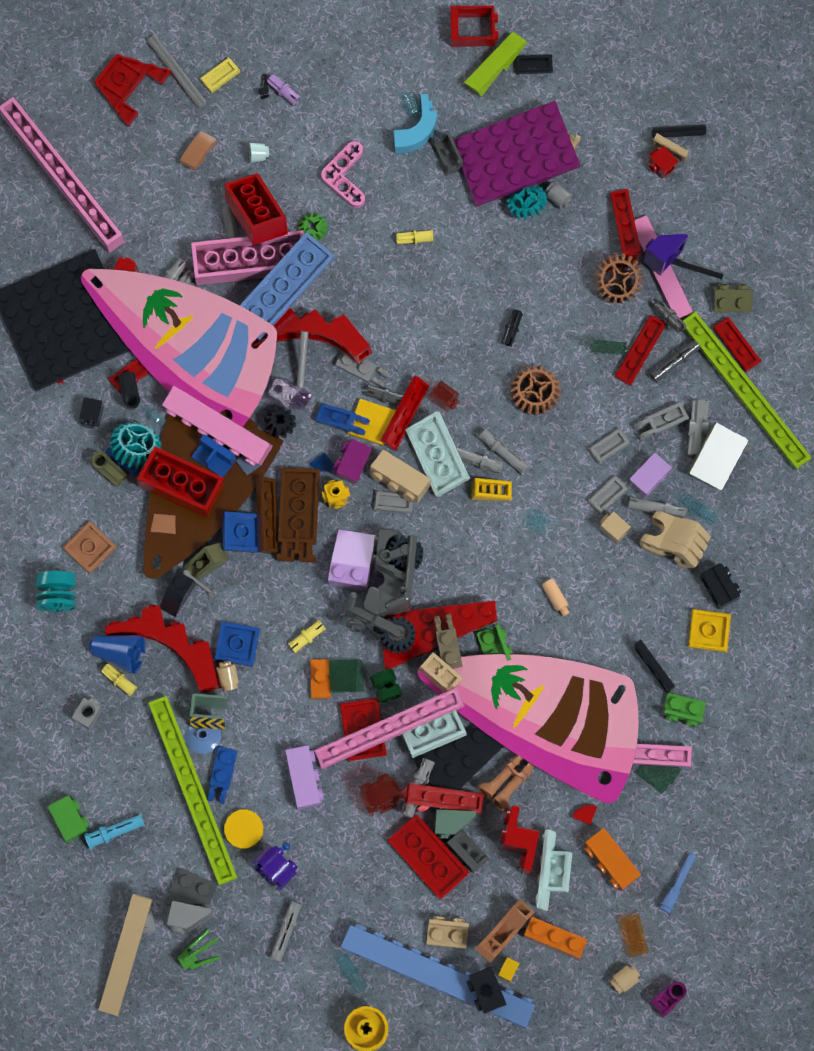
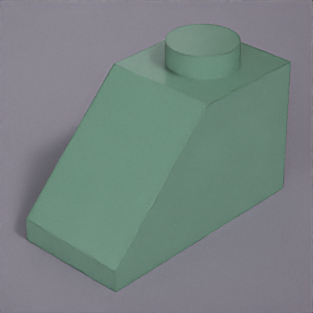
[435,809,477,840]

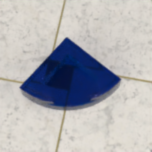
[309,453,334,472]

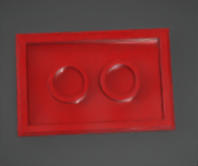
[340,698,387,762]

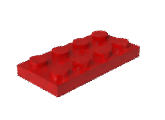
[387,814,470,900]

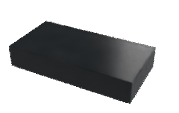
[515,54,553,74]

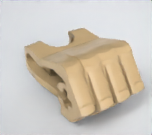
[639,511,711,569]

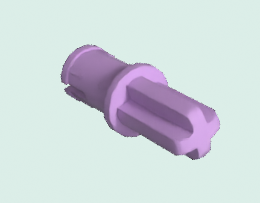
[267,74,301,106]

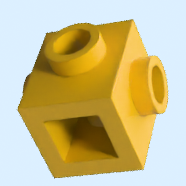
[322,480,350,509]

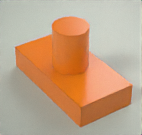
[310,659,331,699]

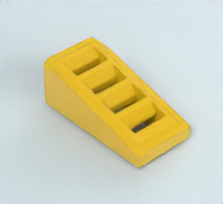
[471,478,512,501]

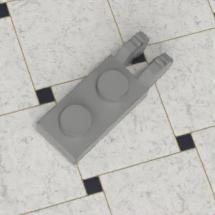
[335,351,390,388]
[634,402,689,440]

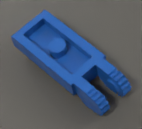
[315,403,370,436]
[208,747,238,804]

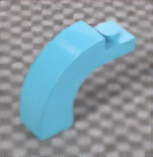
[394,94,437,154]

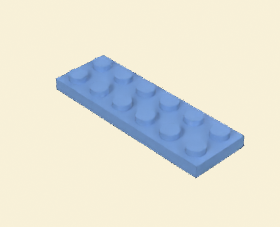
[240,232,335,341]

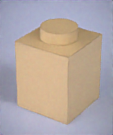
[600,511,631,544]

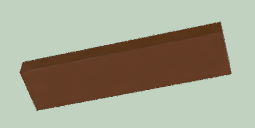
[256,477,278,554]

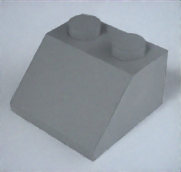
[167,901,214,935]

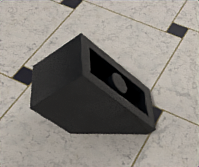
[160,571,196,617]

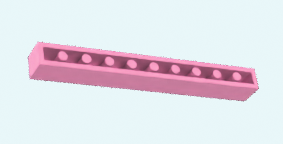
[0,97,124,253]

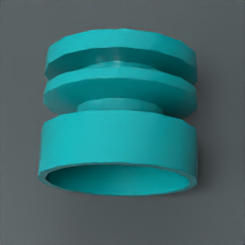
[35,571,76,613]

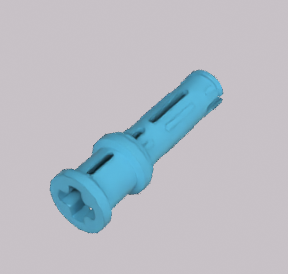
[84,814,145,850]

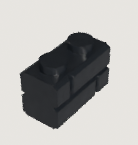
[700,563,741,610]

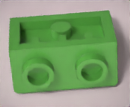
[476,624,513,661]
[662,693,706,727]

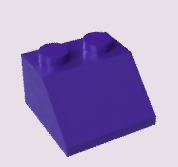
[643,234,688,276]

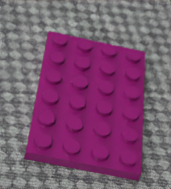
[453,100,581,207]

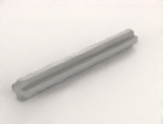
[148,35,206,108]

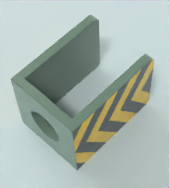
[190,693,228,730]

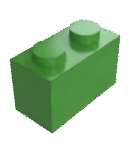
[48,795,90,843]

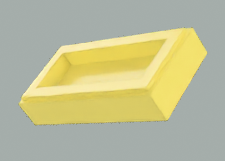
[200,57,240,93]

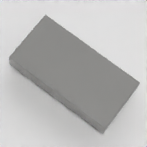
[588,428,630,464]
[587,476,628,515]
[374,491,413,514]

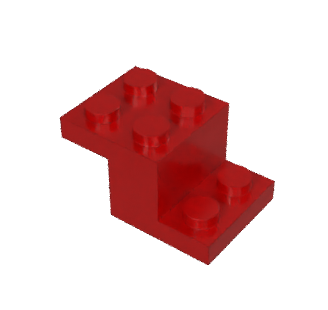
[500,805,539,875]

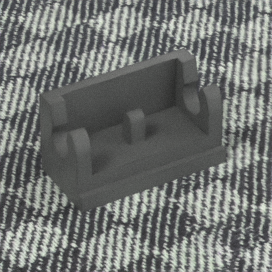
[431,130,463,175]
[447,830,490,874]

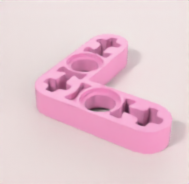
[321,141,365,208]

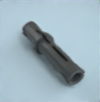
[650,340,701,383]

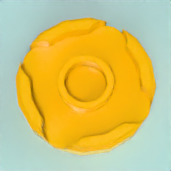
[224,810,263,849]

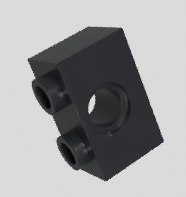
[466,966,507,1015]

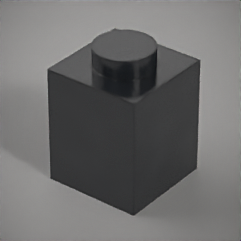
[79,397,104,429]

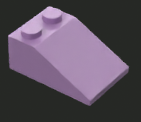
[328,529,376,591]

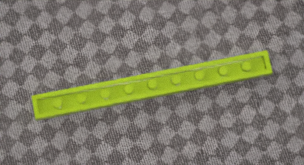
[683,312,812,470]
[148,696,238,886]

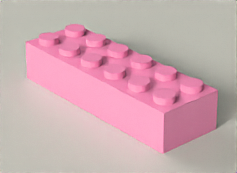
[191,230,304,286]

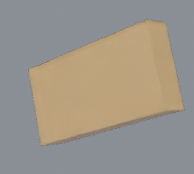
[652,134,689,163]

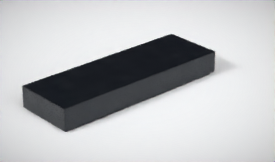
[634,639,675,693]

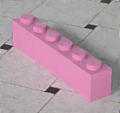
[162,386,273,466]

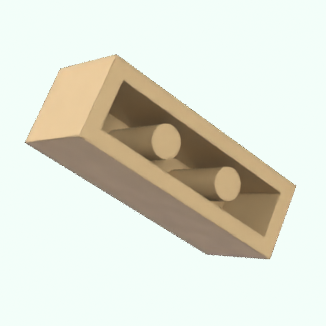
[370,450,431,504]

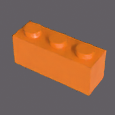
[584,828,641,891]
[523,917,587,961]

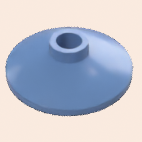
[185,724,221,754]

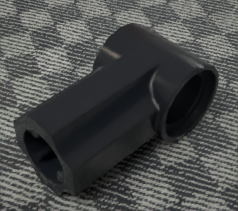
[118,372,140,410]

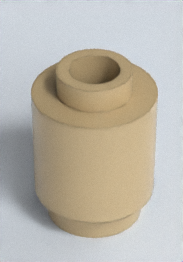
[216,661,239,691]
[610,965,640,994]

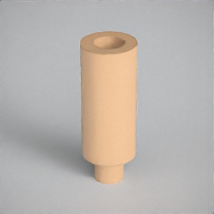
[542,578,569,617]

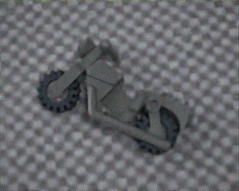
[346,529,423,655]

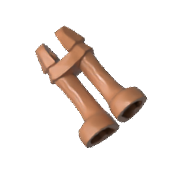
[477,755,534,813]

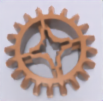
[593,253,644,304]
[510,365,561,416]

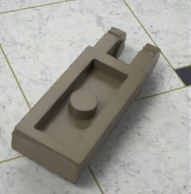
[434,613,463,669]

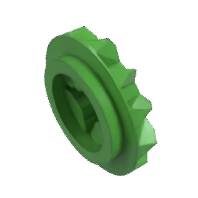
[298,213,327,241]

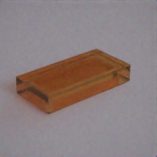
[619,914,649,958]

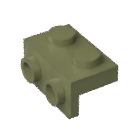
[713,283,753,312]

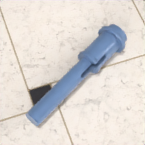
[659,853,696,914]

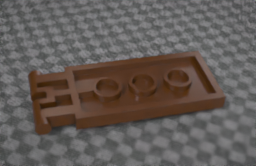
[277,468,320,563]

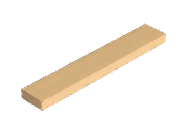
[99,894,153,1016]

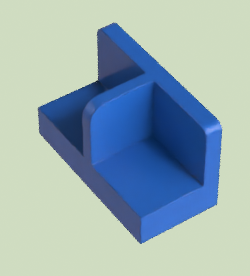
[192,434,236,477]

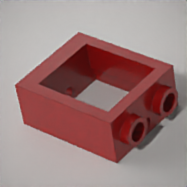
[450,5,499,47]

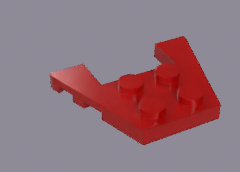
[94,54,171,127]

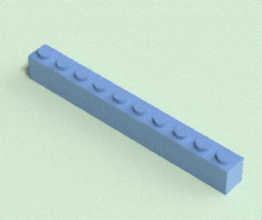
[341,924,535,1029]

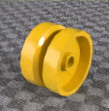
[344,1006,388,1051]

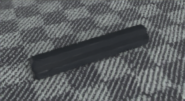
[652,124,707,138]

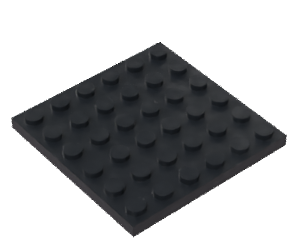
[0,249,131,391]

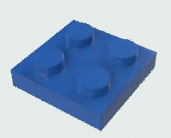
[222,512,260,553]
[215,622,260,667]

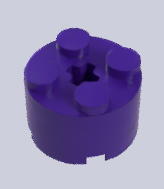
[251,845,298,891]

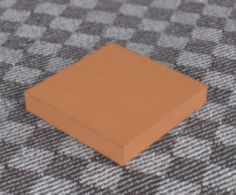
[63,521,117,574]

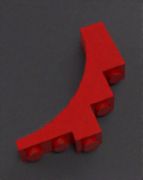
[251,308,372,364]
[104,604,219,694]

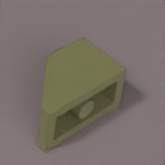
[184,543,230,580]

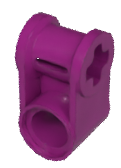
[649,981,687,1018]

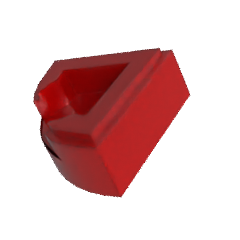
[572,805,598,825]

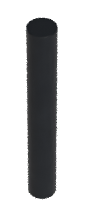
[671,258,724,279]

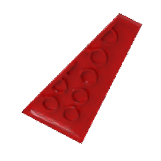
[383,600,498,670]

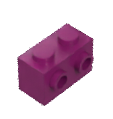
[332,438,372,484]

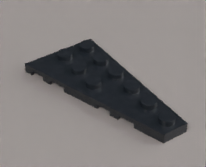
[412,727,504,810]

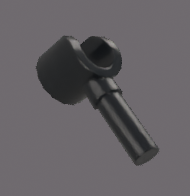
[258,74,269,99]

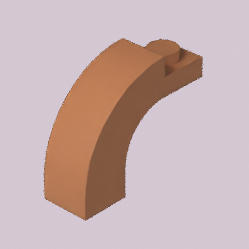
[475,899,535,963]

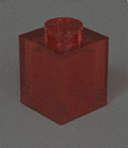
[429,381,460,412]

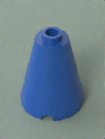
[89,635,146,674]

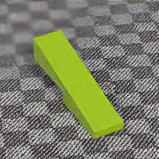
[464,32,528,97]

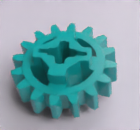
[507,184,548,220]

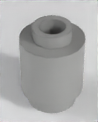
[545,182,573,209]

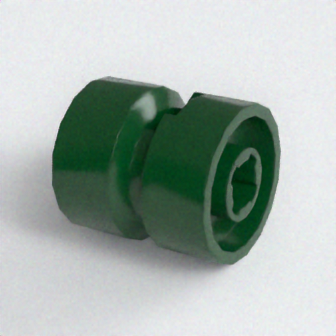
[370,669,403,704]

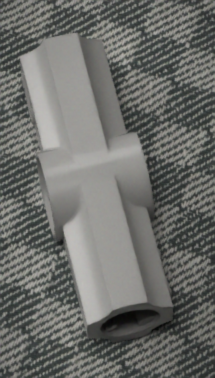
[687,400,709,458]

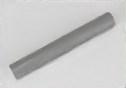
[296,331,308,388]

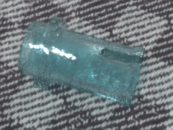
[403,92,421,117]

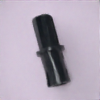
[501,309,523,347]

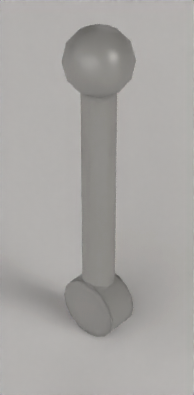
[183,570,217,598]

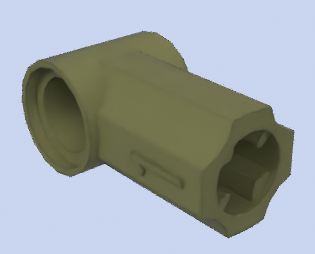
[92,452,128,487]

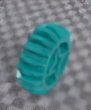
[110,420,161,470]

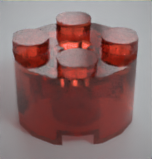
[359,774,404,817]

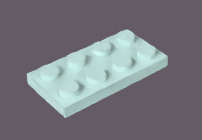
[405,411,470,497]

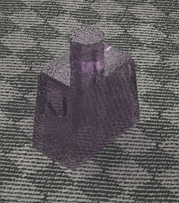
[267,375,313,411]

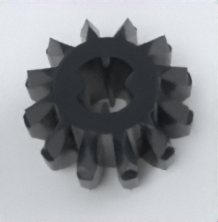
[264,406,296,439]

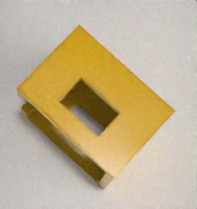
[497,957,520,983]

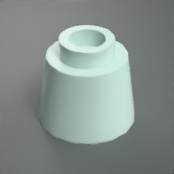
[249,143,269,163]

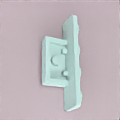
[535,829,572,911]

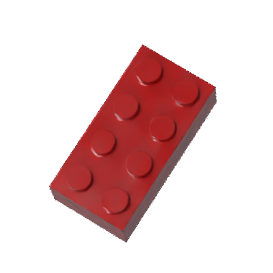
[224,173,288,245]
[137,446,224,518]

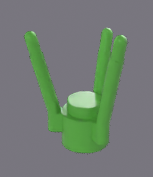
[177,929,220,970]

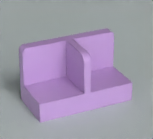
[630,453,672,499]

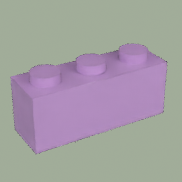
[285,745,324,810]

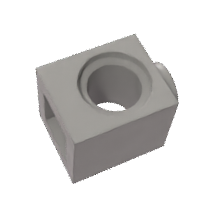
[72,698,103,731]

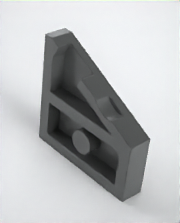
[165,869,217,905]

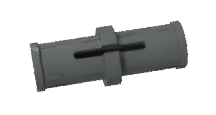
[653,301,686,333]
[366,384,404,405]

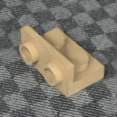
[426,916,469,949]

